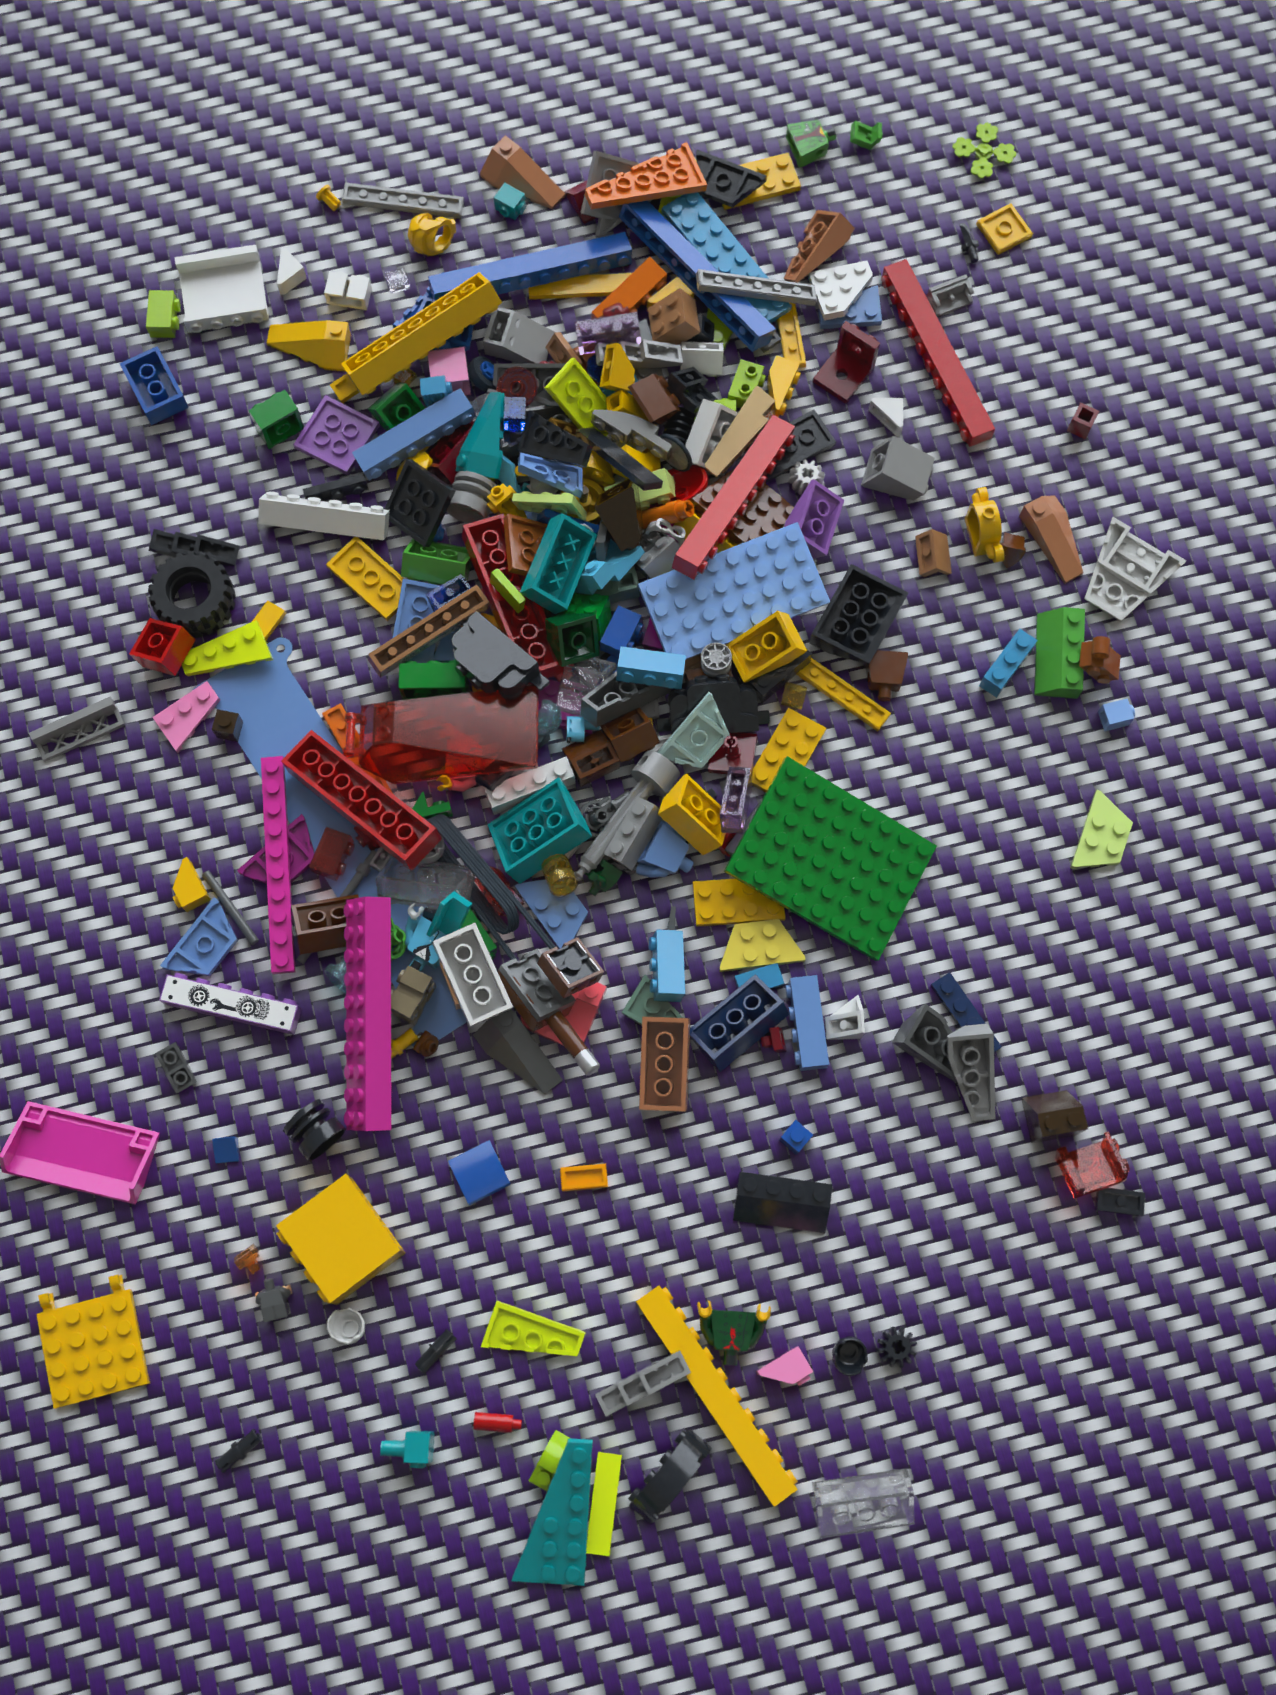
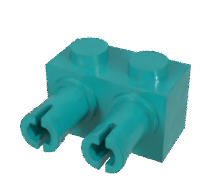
[380,1431,435,1468]

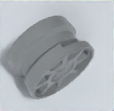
[701,643,732,677]

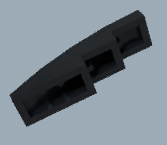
[149,529,240,566]

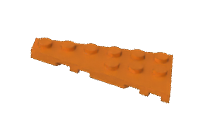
[585,142,707,209]

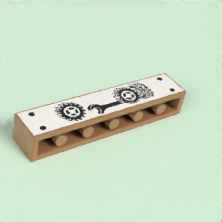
[368,585,489,678]

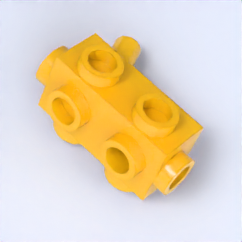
[487,483,527,518]

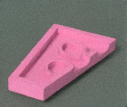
[153,681,220,753]

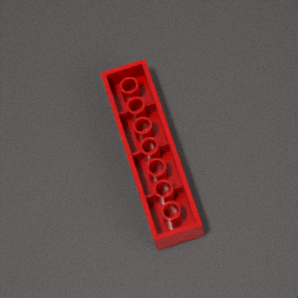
[462,513,564,685]
[281,730,442,871]

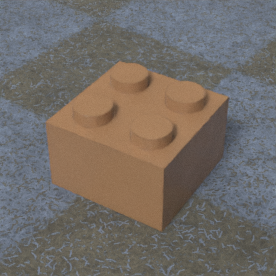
[648,288,700,345]

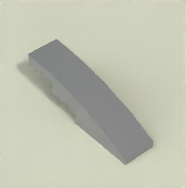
[595,339,683,368]
[595,1351,691,1416]

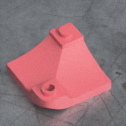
[521,982,607,1046]

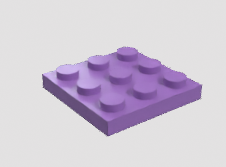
[293,395,380,475]

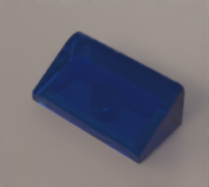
[426,574,471,612]

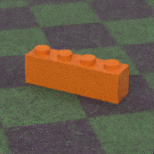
[591,257,667,336]

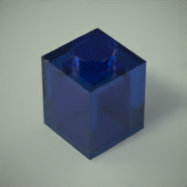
[504,397,526,432]

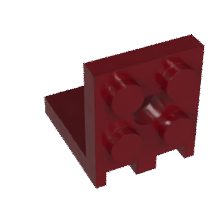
[812,321,880,404]

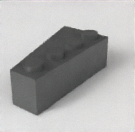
[580,671,672,728]

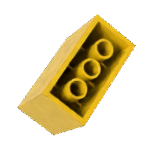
[276,1174,405,1305]

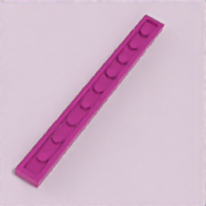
[261,756,295,974]

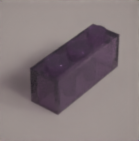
[575,312,641,355]
[720,767,752,834]

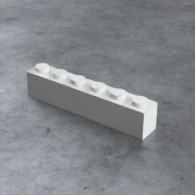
[258,492,389,540]

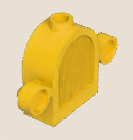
[964,487,1004,563]

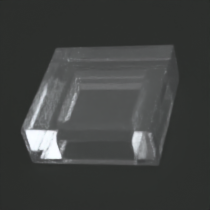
[385,268,410,293]

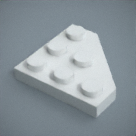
[808,261,873,321]

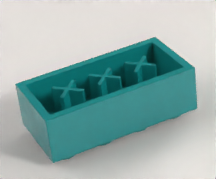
[520,513,597,614]

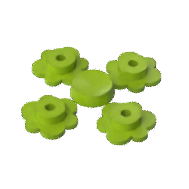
[952,122,1017,179]

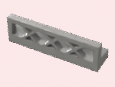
[29,697,126,762]

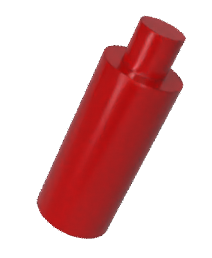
[473,1412,522,1433]

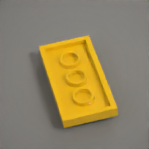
[722,152,801,210]
[326,537,404,621]
[746,708,826,792]
[693,879,785,927]

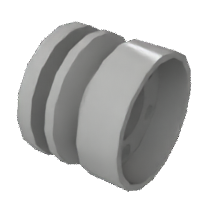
[446,471,496,524]

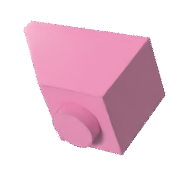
[756,1346,813,1386]

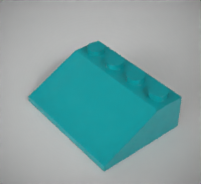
[488,777,592,884]

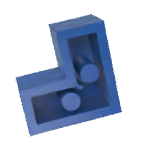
[600,605,644,658]

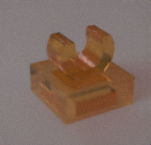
[234,1244,260,1274]

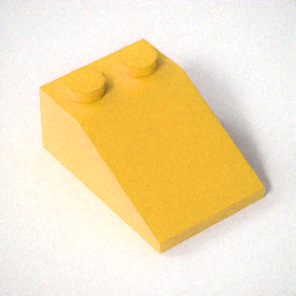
[726,611,807,683]

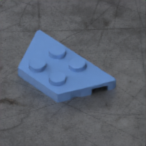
[515,877,588,949]
[160,897,238,976]

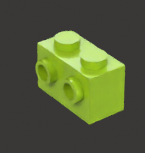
[728,359,766,409]

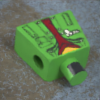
[786,120,836,168]

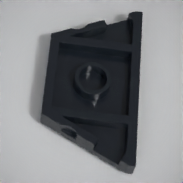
[696,149,767,208]

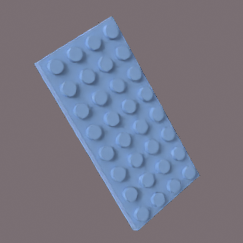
[637,522,830,660]

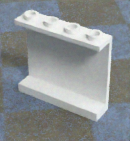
[175,245,269,333]

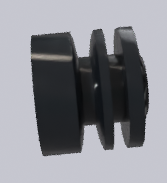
[283,1099,346,1161]

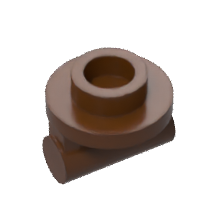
[413,1030,438,1057]

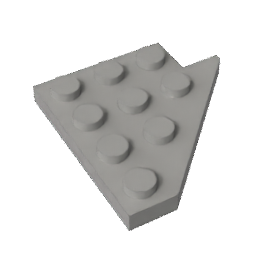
[581,151,654,237]

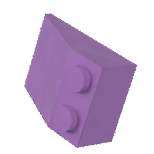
[784,479,844,559]

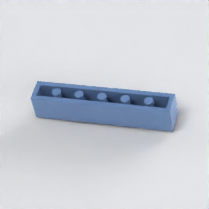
[352,388,477,481]

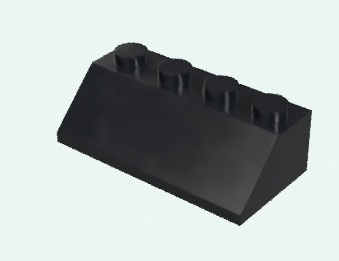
[733,1172,833,1233]

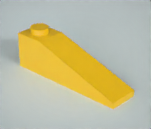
[267,320,351,372]

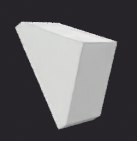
[277,248,307,295]
[868,397,903,437]

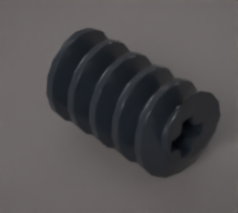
[663,406,694,446]

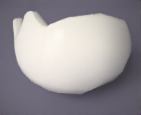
[327,1308,365,1345]

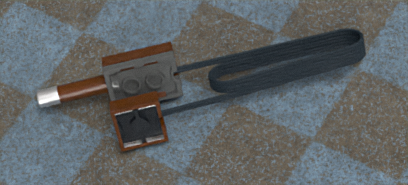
[426,814,604,1075]

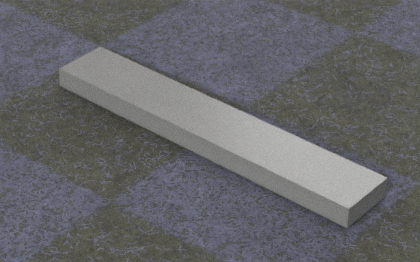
[342,183,464,218]
[696,269,817,306]

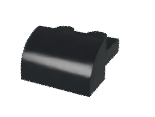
[667,367,718,413]

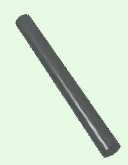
[202,870,259,945]

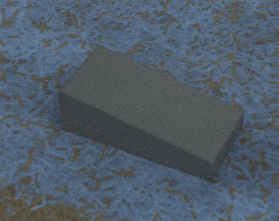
[667,906,676,930]

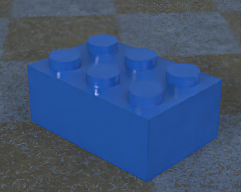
[119,346,189,425]

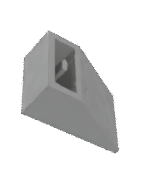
[483,307,555,364]
[633,528,680,580]

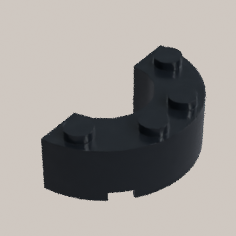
[628,1429,712,1525]

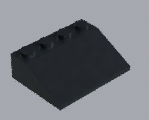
[809,564,908,665]

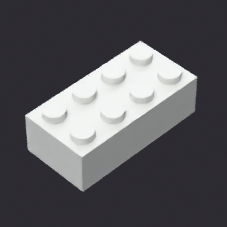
[433,923,513,1027]

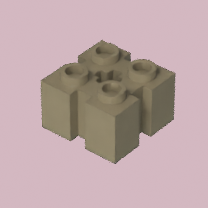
[391,966,437,1026]

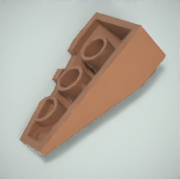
[783,210,855,283]
[1019,496,1083,584]

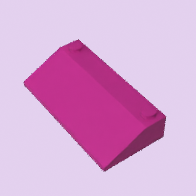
[0,1101,160,1205]

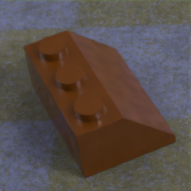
[291,894,359,955]

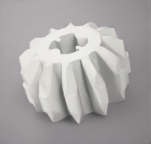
[789,459,825,495]

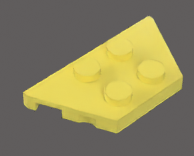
[719,919,806,972]

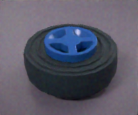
[468,356,499,393]

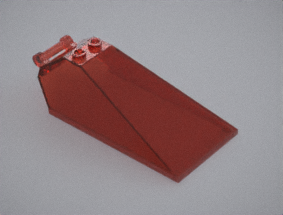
[343,685,539,784]

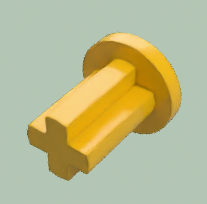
[316,185,341,211]

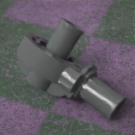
[579,790,630,839]

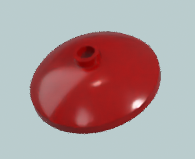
[652,465,708,507]

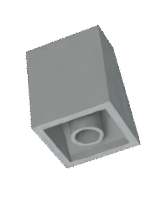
[861,436,935,500]

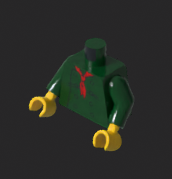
[697,1301,771,1366]

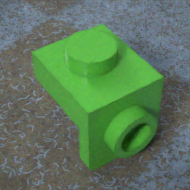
[850,121,883,150]

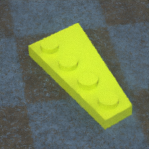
[182,620,273,676]
[481,1301,586,1356]

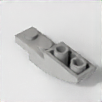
[591,410,672,460]

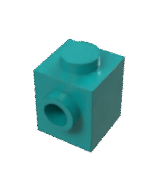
[494,183,527,220]

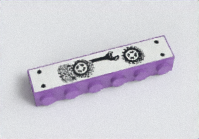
[159,973,302,1035]

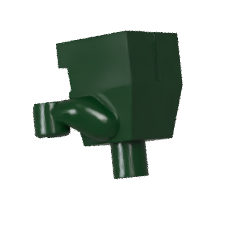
[584,859,623,896]

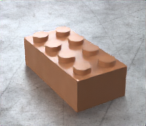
[639,1017,690,1112]

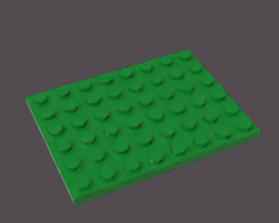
[724,756,937,961]

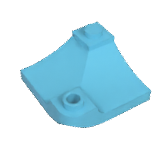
[574,538,645,595]

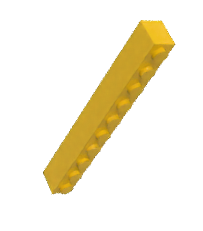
[636,1285,798,1507]

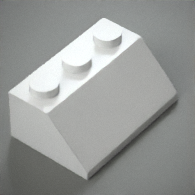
[685,399,738,476]

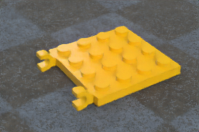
[36,1274,150,1409]

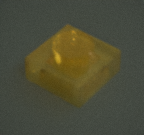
[781,682,807,710]

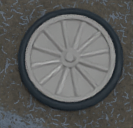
[659,434,692,472]

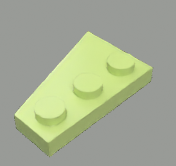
[512,491,587,521]

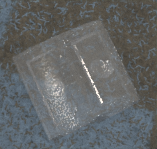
[555,665,607,716]

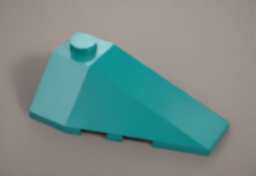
[456,392,505,479]

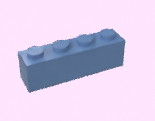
[785,975,829,1071]

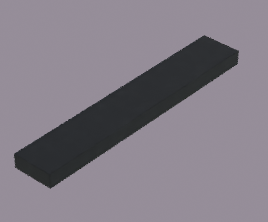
[575,427,663,491]

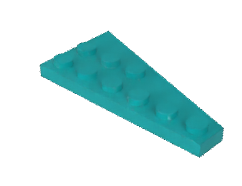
[511,1438,593,1586]

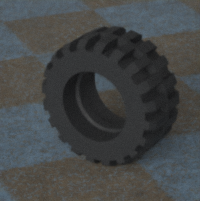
[148,551,236,638]

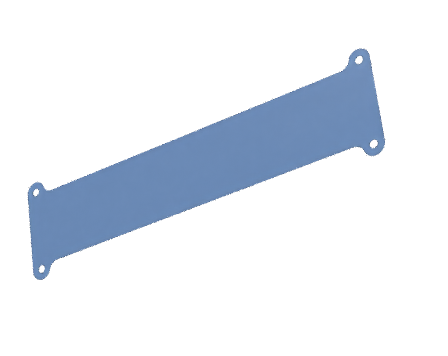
[193,637,467,1047]

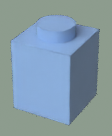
[1098,698,1135,731]

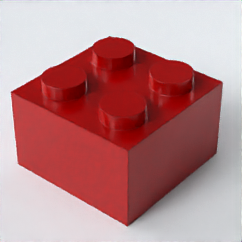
[129,618,195,676]

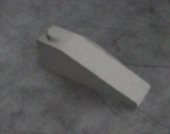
[947,1024,995,1121]

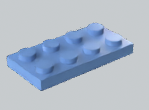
[393,579,445,663]

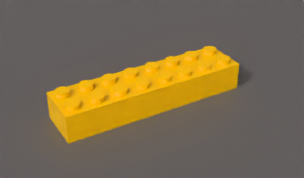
[341,272,502,396]

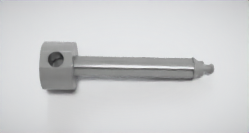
[575,750,680,878]

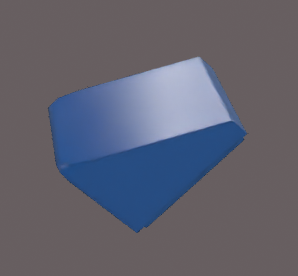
[212,1136,239,1164]

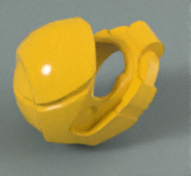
[408,213,456,256]

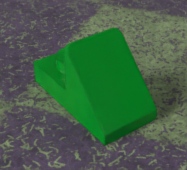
[412,791,453,820]

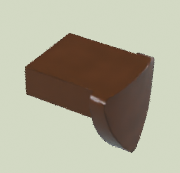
[1001,532,1026,568]

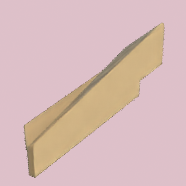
[705,386,775,478]

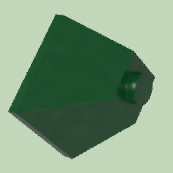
[545,613,600,667]

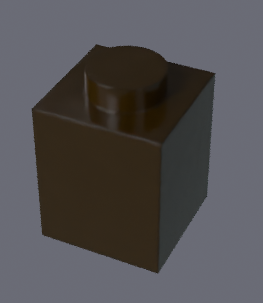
[212,709,243,742]

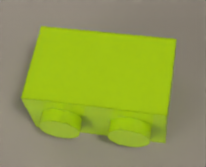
[146,290,181,338]

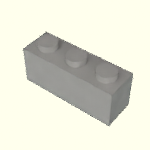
[604,796,662,871]

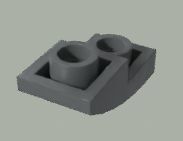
[155,1042,197,1094]

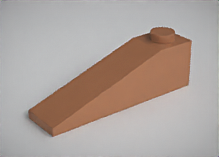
[480,135,566,209]

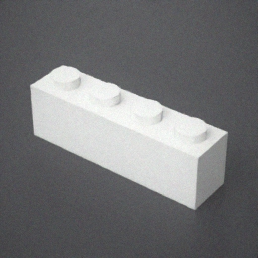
[484,756,575,815]

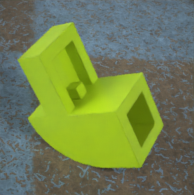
[529,1430,570,1491]

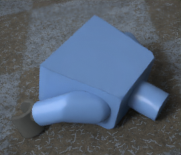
[623,820,694,878]

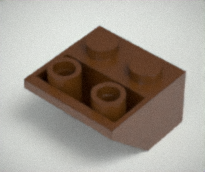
[561,730,620,787]

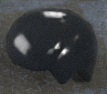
[832,1336,868,1376]

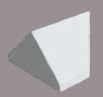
[825,995,865,1040]

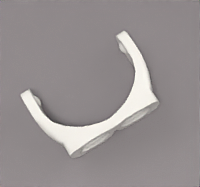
[645,518,686,547]

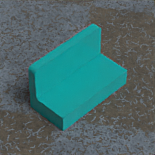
[426,891,472,937]

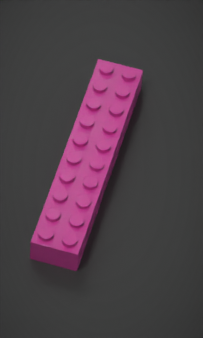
[344,897,391,1131]

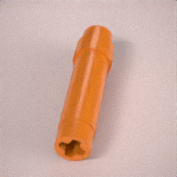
[641,500,694,529]

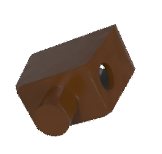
[865,650,908,702]

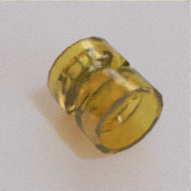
[541,854,578,897]

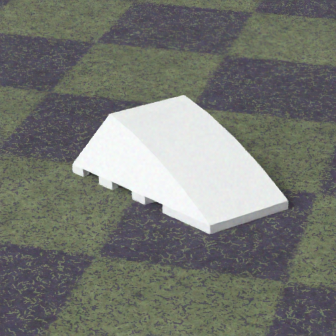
[1084,517,1186,621]

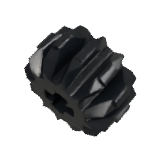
[877,1327,917,1368]

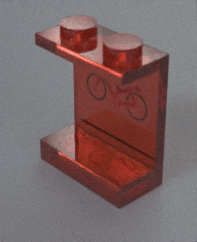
[1055,1132,1130,1199]

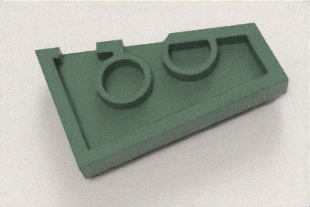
[622,975,691,1028]

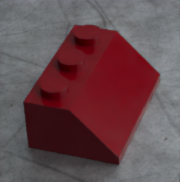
[427,421,475,485]

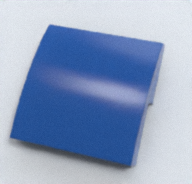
[448,1140,511,1206]

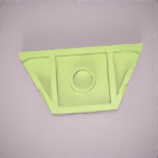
[1070,790,1133,869]

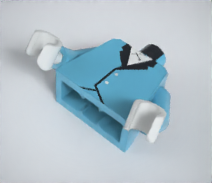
[405,903,446,972]

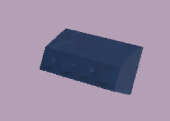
[690,974,789,1072]

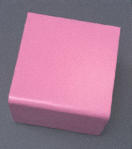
[428,347,471,396]

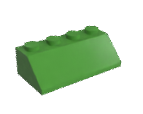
[1034,607,1085,699]

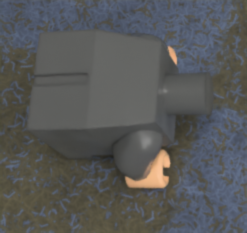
[255,1278,292,1322]

